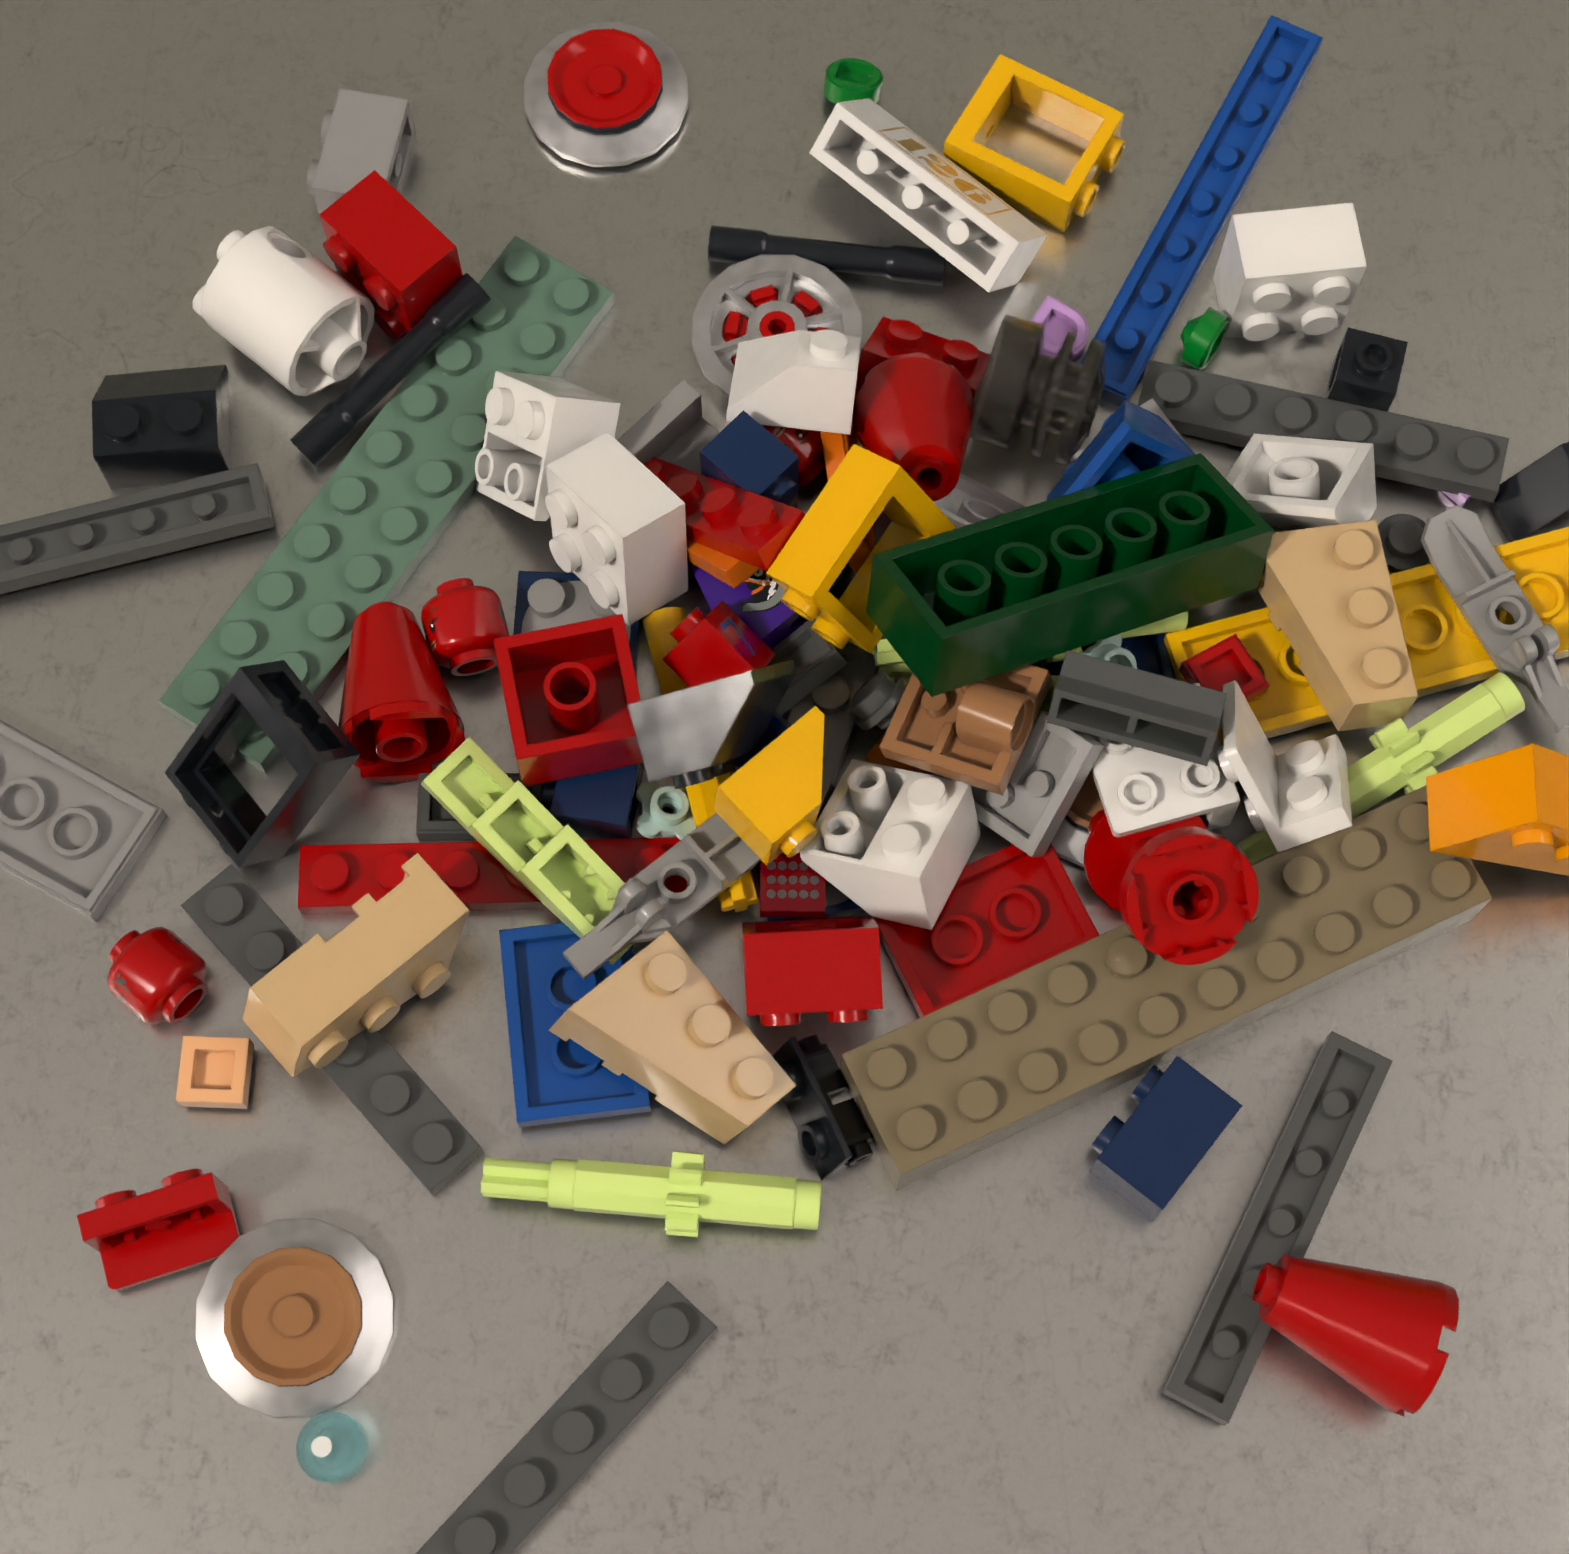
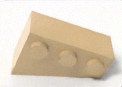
[1257,519,1418,732]
[242,853,469,1078]
[549,930,796,1145]

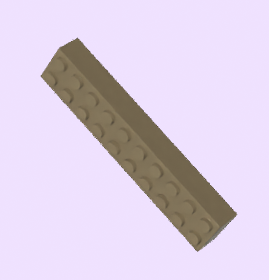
[840,785,1493,1190]

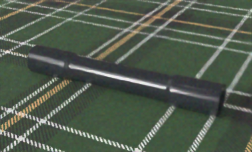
[708,225,946,286]
[290,273,491,466]

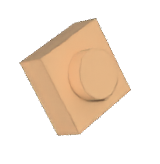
[176,1036,254,1109]

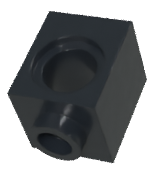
[1325,327,1408,412]

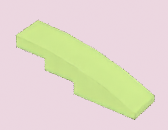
[421,736,634,965]

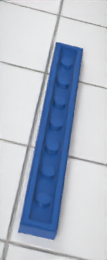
[1071,15,1323,407]

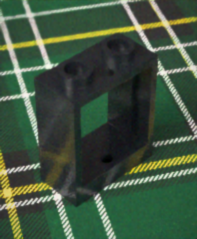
[165,660,361,868]

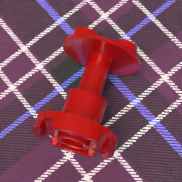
[1084,809,1259,965]

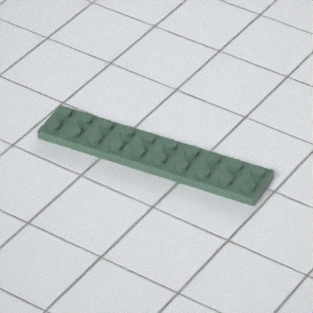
[159,236,615,773]

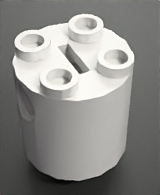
[192,226,375,397]

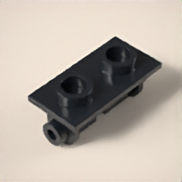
[772,1035,874,1181]

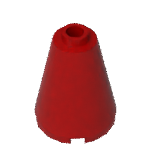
[853,352,975,502]
[338,602,465,783]
[1252,1254,1459,1417]

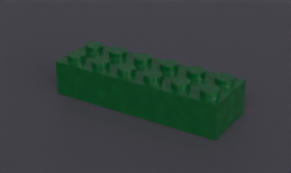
[866,453,1274,697]

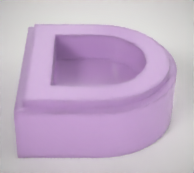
[1017,295,1089,368]

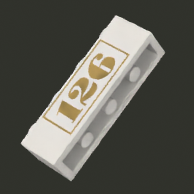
[809,98,1048,292]

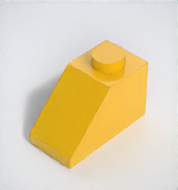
[714,706,825,866]

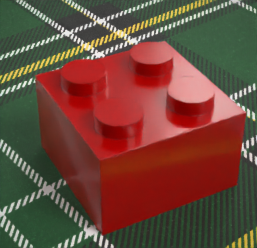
[319,170,463,340]
[493,614,643,786]
[742,916,883,1026]

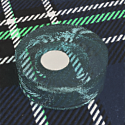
[296,1411,369,1484]

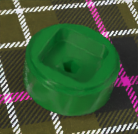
[823,58,883,104]
[1180,307,1230,371]

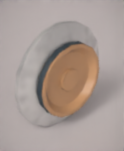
[196,1218,393,1418]

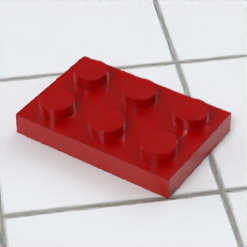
[869,844,1099,1018]

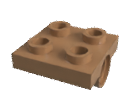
[879,664,1052,796]

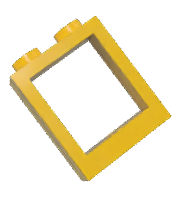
[943,54,1126,234]
[766,444,956,653]

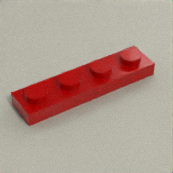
[642,457,805,571]

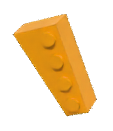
[1426,743,1569,876]

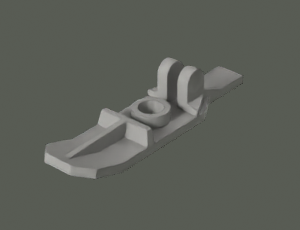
[1420,505,1569,733]
[563,813,762,980]

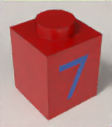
[662,600,775,687]

